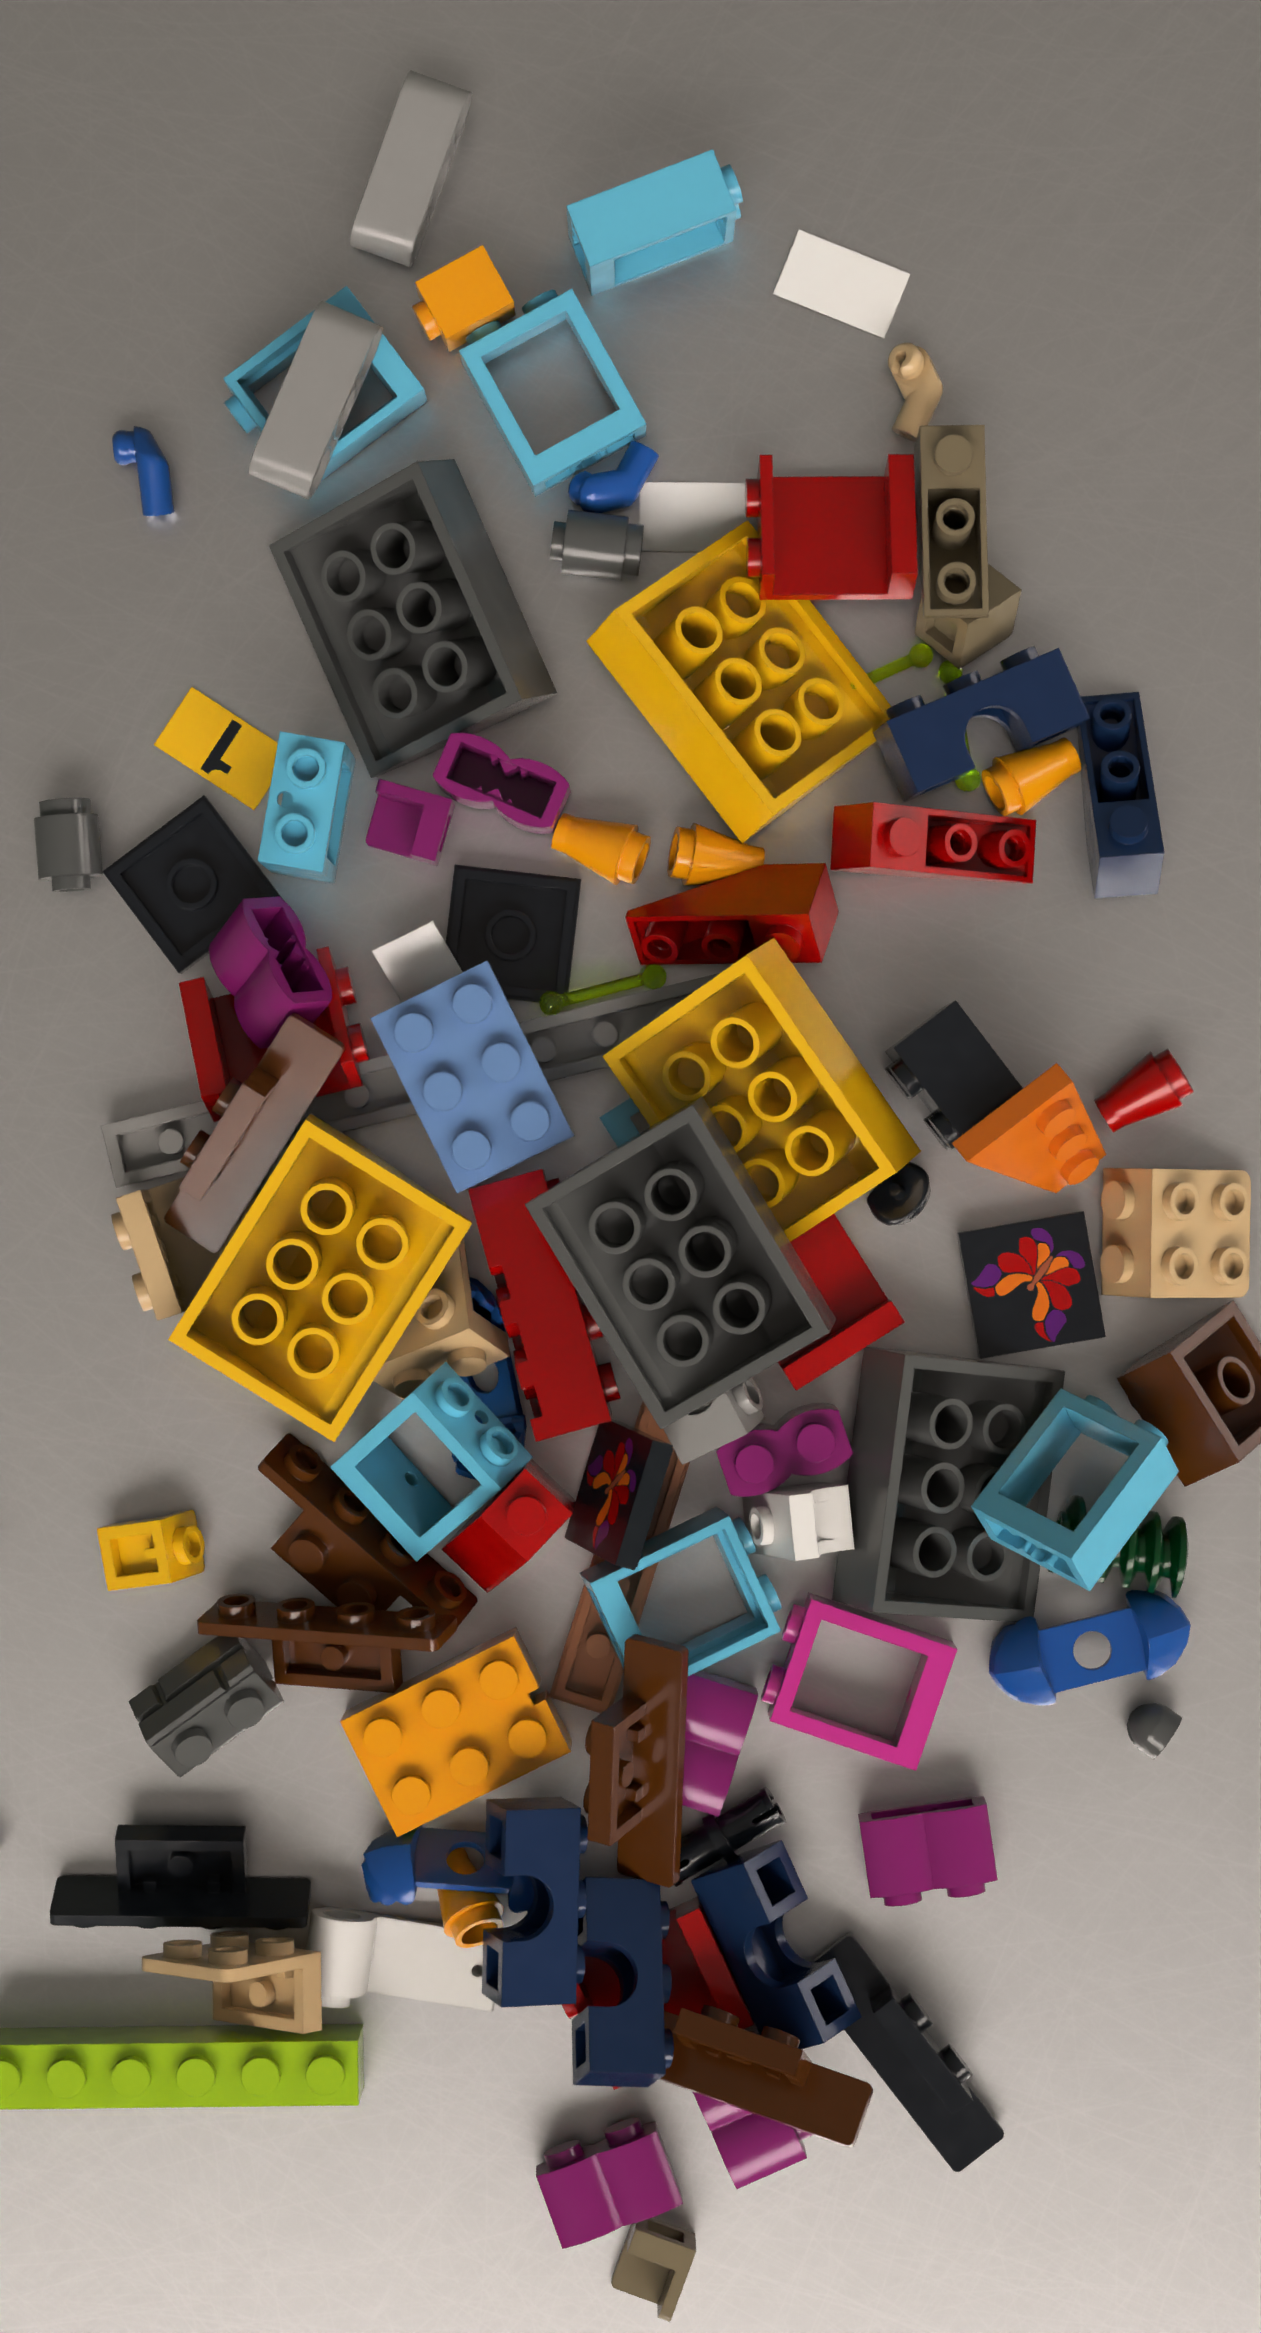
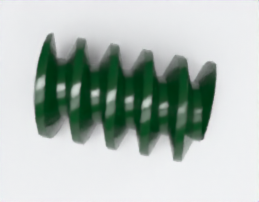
[1048,1495,1189,1598]

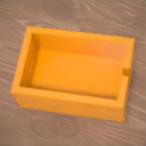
[340,1627,572,1837]

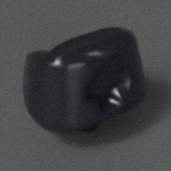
[867,1162,931,1226]

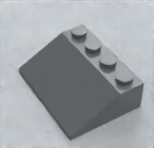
[269,459,557,778]
[525,1096,836,1429]
[832,1347,1065,1622]

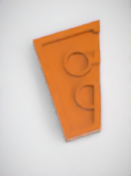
[952,1063,1106,1193]

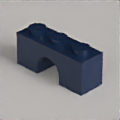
[873,646,1090,802]
[482,1797,588,2008]
[691,1840,862,2049]
[572,1877,674,2087]

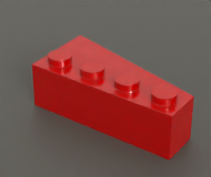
[468,1169,621,1442]

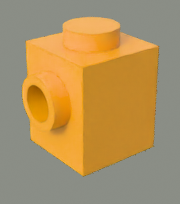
[412,245,516,352]

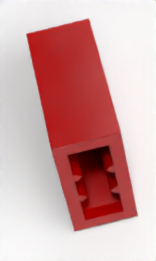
[441,1459,575,1593]

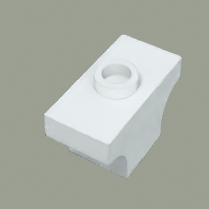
[742,1482,855,1561]

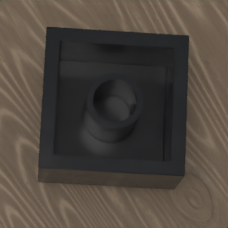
[885,1000,1023,1150]

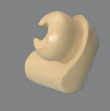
[888,342,943,442]

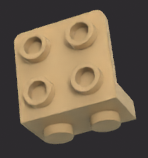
[1100,1168,1251,1298]
[111,1177,259,1321]
[373,1237,510,1399]
[142,1931,322,2034]

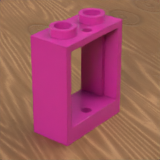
[761,1592,958,1771]

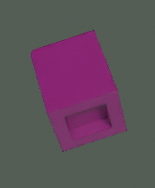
[366,779,455,866]

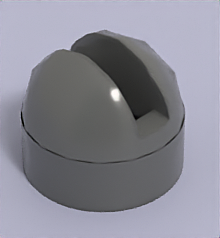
[1127,1703,1182,1759]

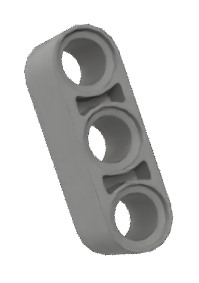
[350,70,472,267]
[248,301,383,500]

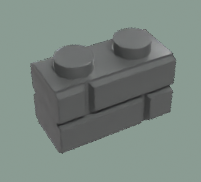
[129,1636,284,1777]

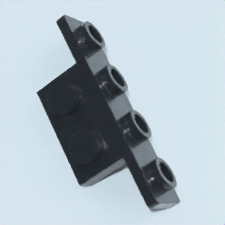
[50,1825,311,1930]
[811,1934,1004,2172]

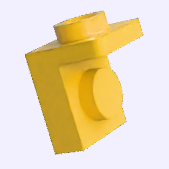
[97,1510,205,1591]

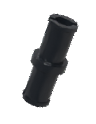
[674,1787,786,1887]

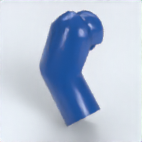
[112,426,174,516]
[568,441,659,513]

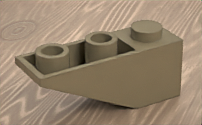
[914,425,989,619]

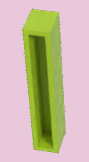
[0,2024,364,2110]

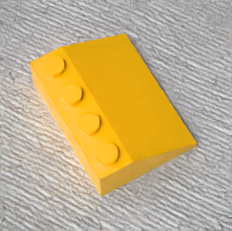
[586,520,892,844]
[602,938,921,1242]
[168,1114,472,1442]

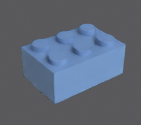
[370,961,575,1194]

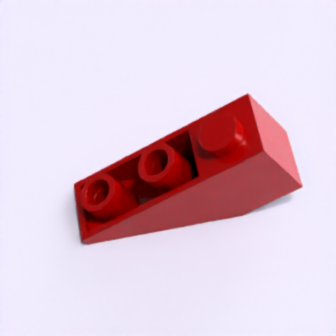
[830,802,1036,884]
[625,863,839,965]

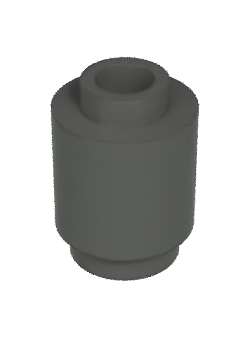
[550,510,644,581]
[34,798,103,892]

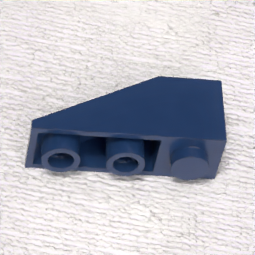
[1077,692,1165,899]

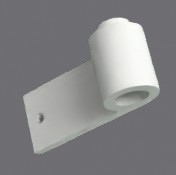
[306,1907,495,2012]

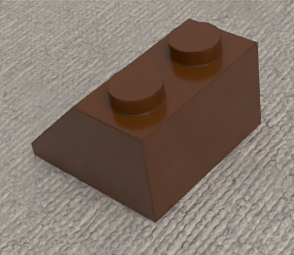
[1117,1300,1261,1487]

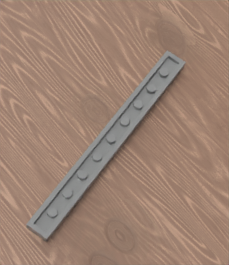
[101,973,720,1188]

